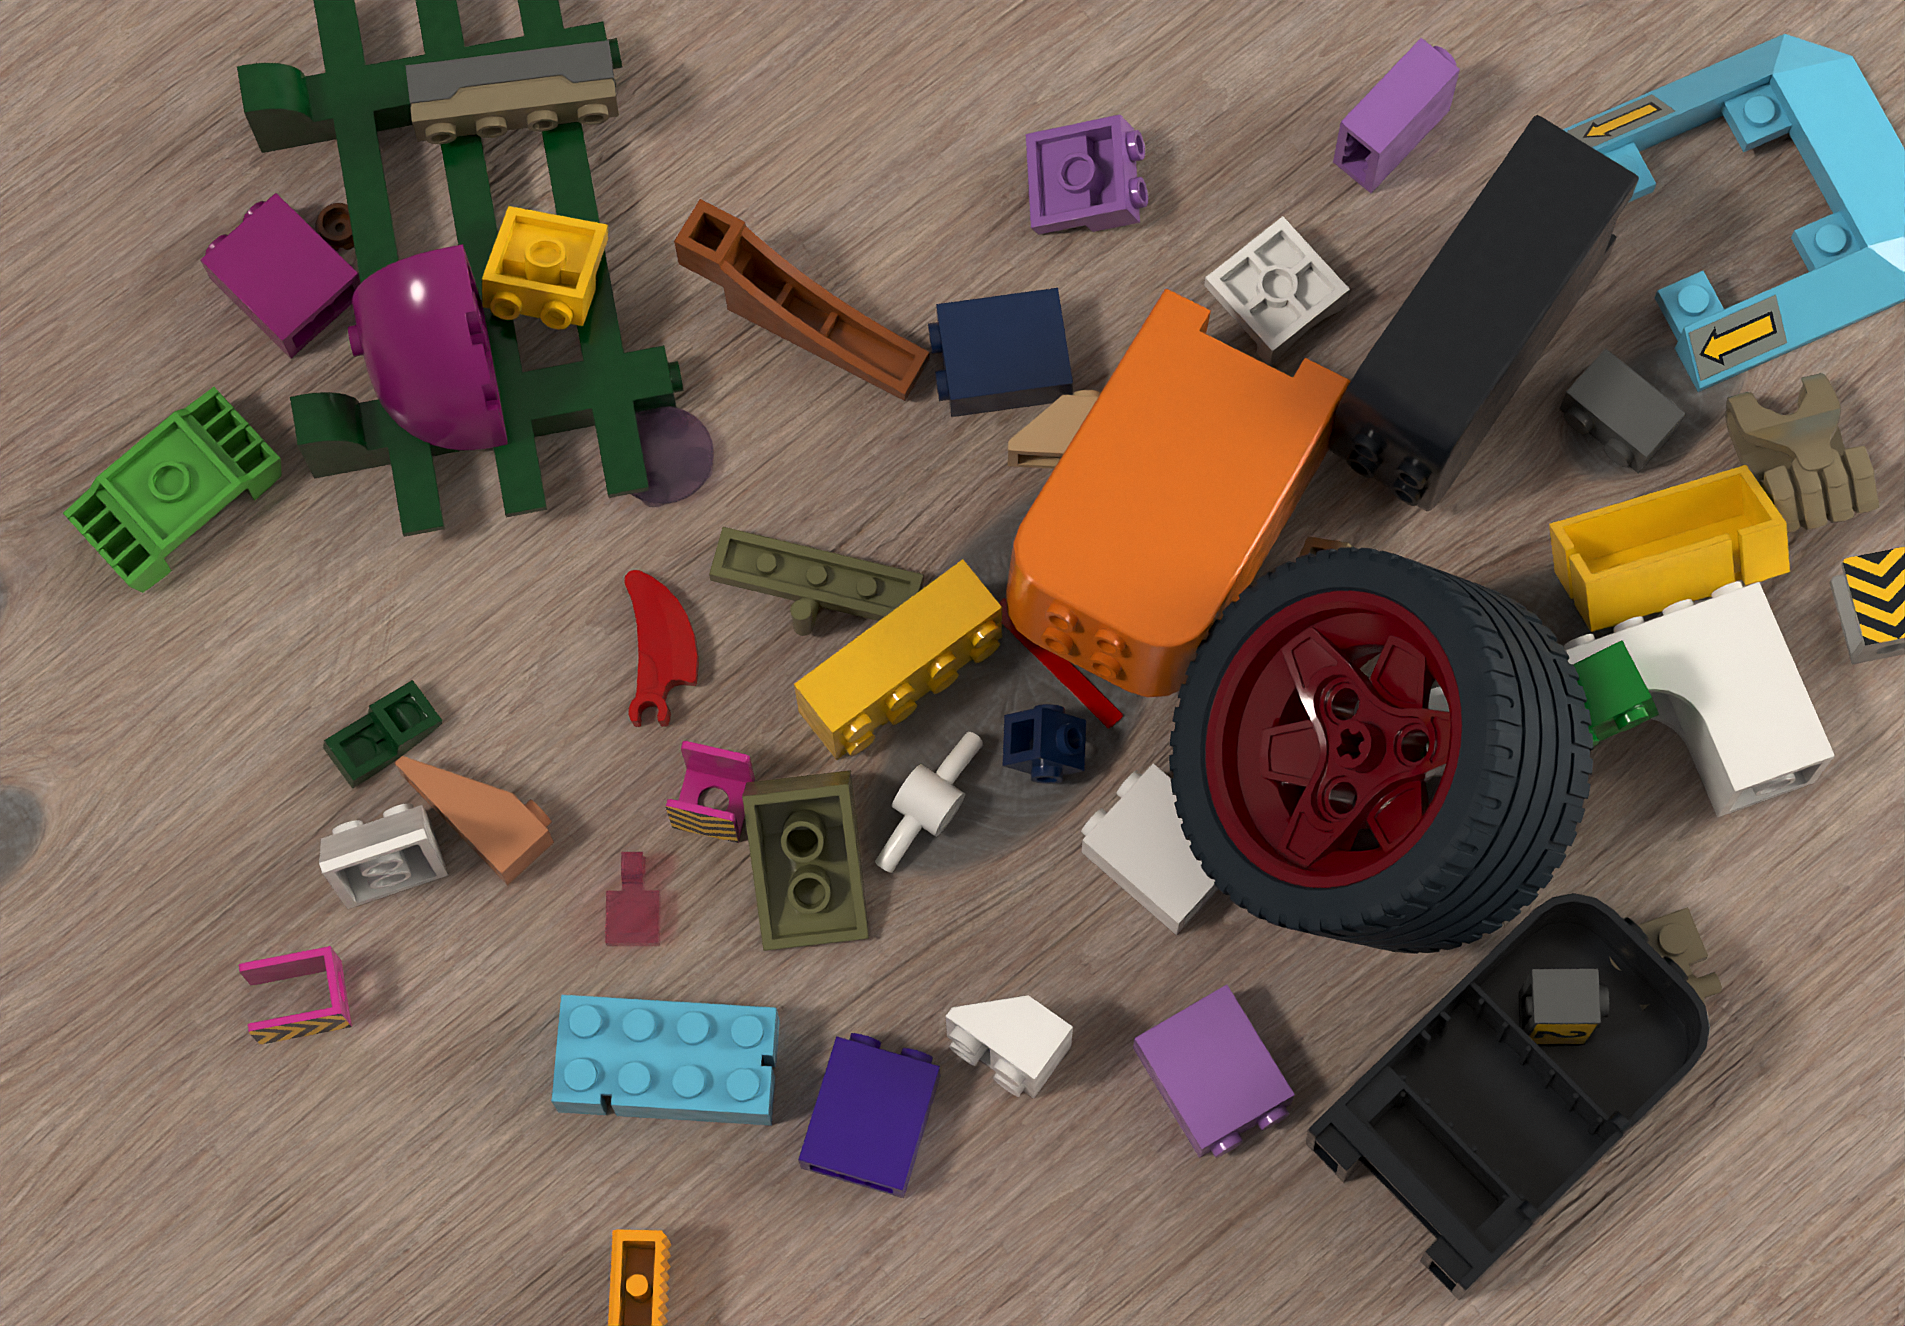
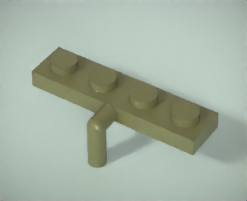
[709,527,924,636]

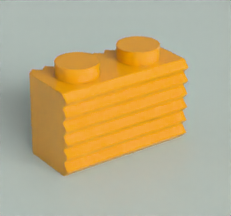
[608,1229,672,1326]

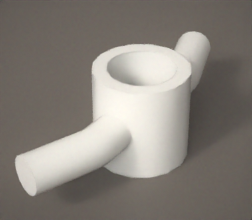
[875,732,983,873]

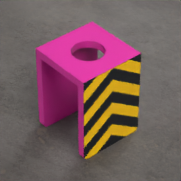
[666,741,755,843]
[238,946,352,1044]

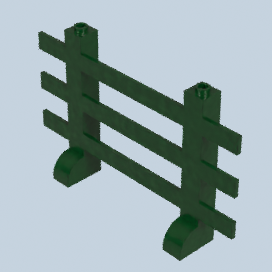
[237,0,684,537]

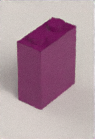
[200,193,361,359]

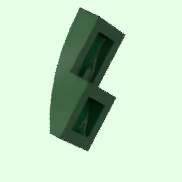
[323,680,442,789]

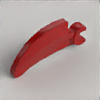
[624,570,699,727]

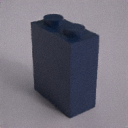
[928,288,1073,417]

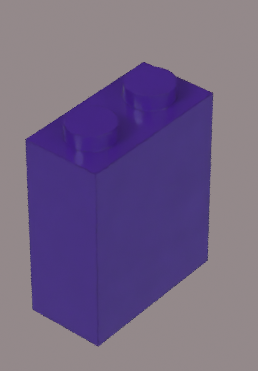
[798,1033,941,1199]

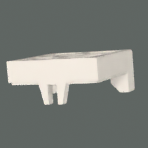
[1204,216,1350,366]

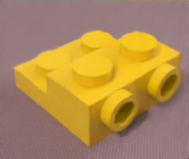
[482,206,608,329]

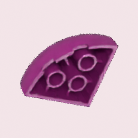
[348,244,508,450]

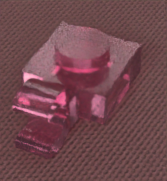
[605,852,661,946]

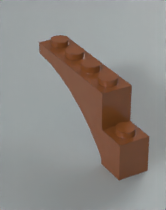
[674,199,930,401]

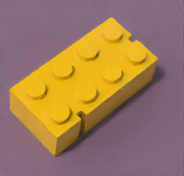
[1549,465,1790,632]
[794,559,1002,760]

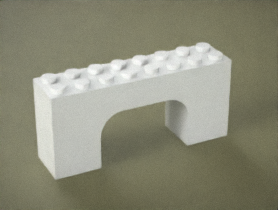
[1425,582,1835,817]

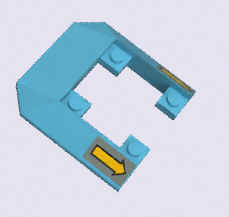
[1563,34,1905,392]

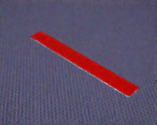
[998,598,1123,729]

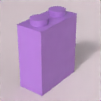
[1333,38,1460,193]
[1133,985,1295,1158]

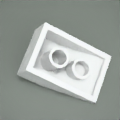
[319,803,448,909]

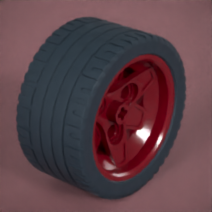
[1169,547,1593,954]

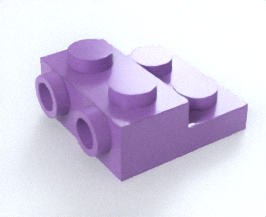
[1026,115,1148,235]

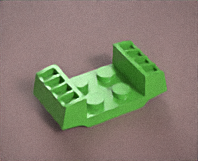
[63,387,282,593]

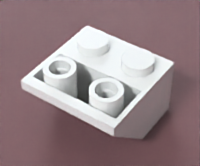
[946,995,1073,1098]

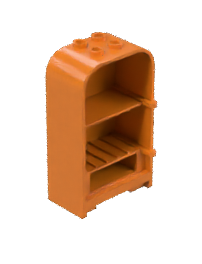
[1006,289,1351,697]

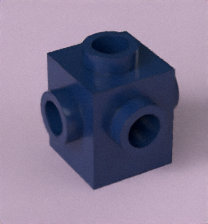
[1002,704,1086,784]

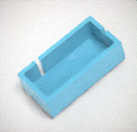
[551,995,780,1126]

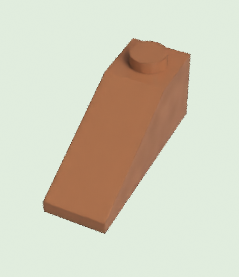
[395,756,554,886]

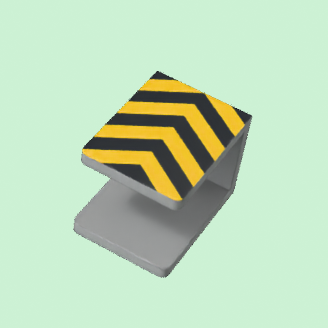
[1830,547,1905,665]

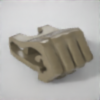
[1725,373,1879,533]

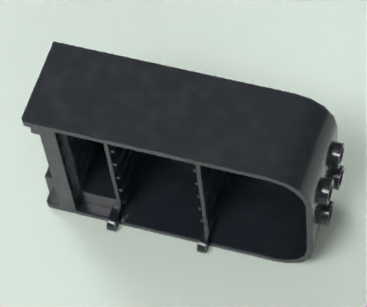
[1328,115,1639,511]
[1306,893,1710,1300]

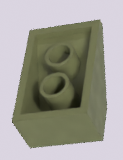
[742,770,869,951]

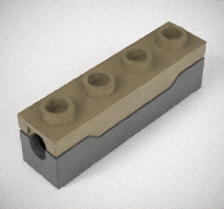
[405,40,619,144]

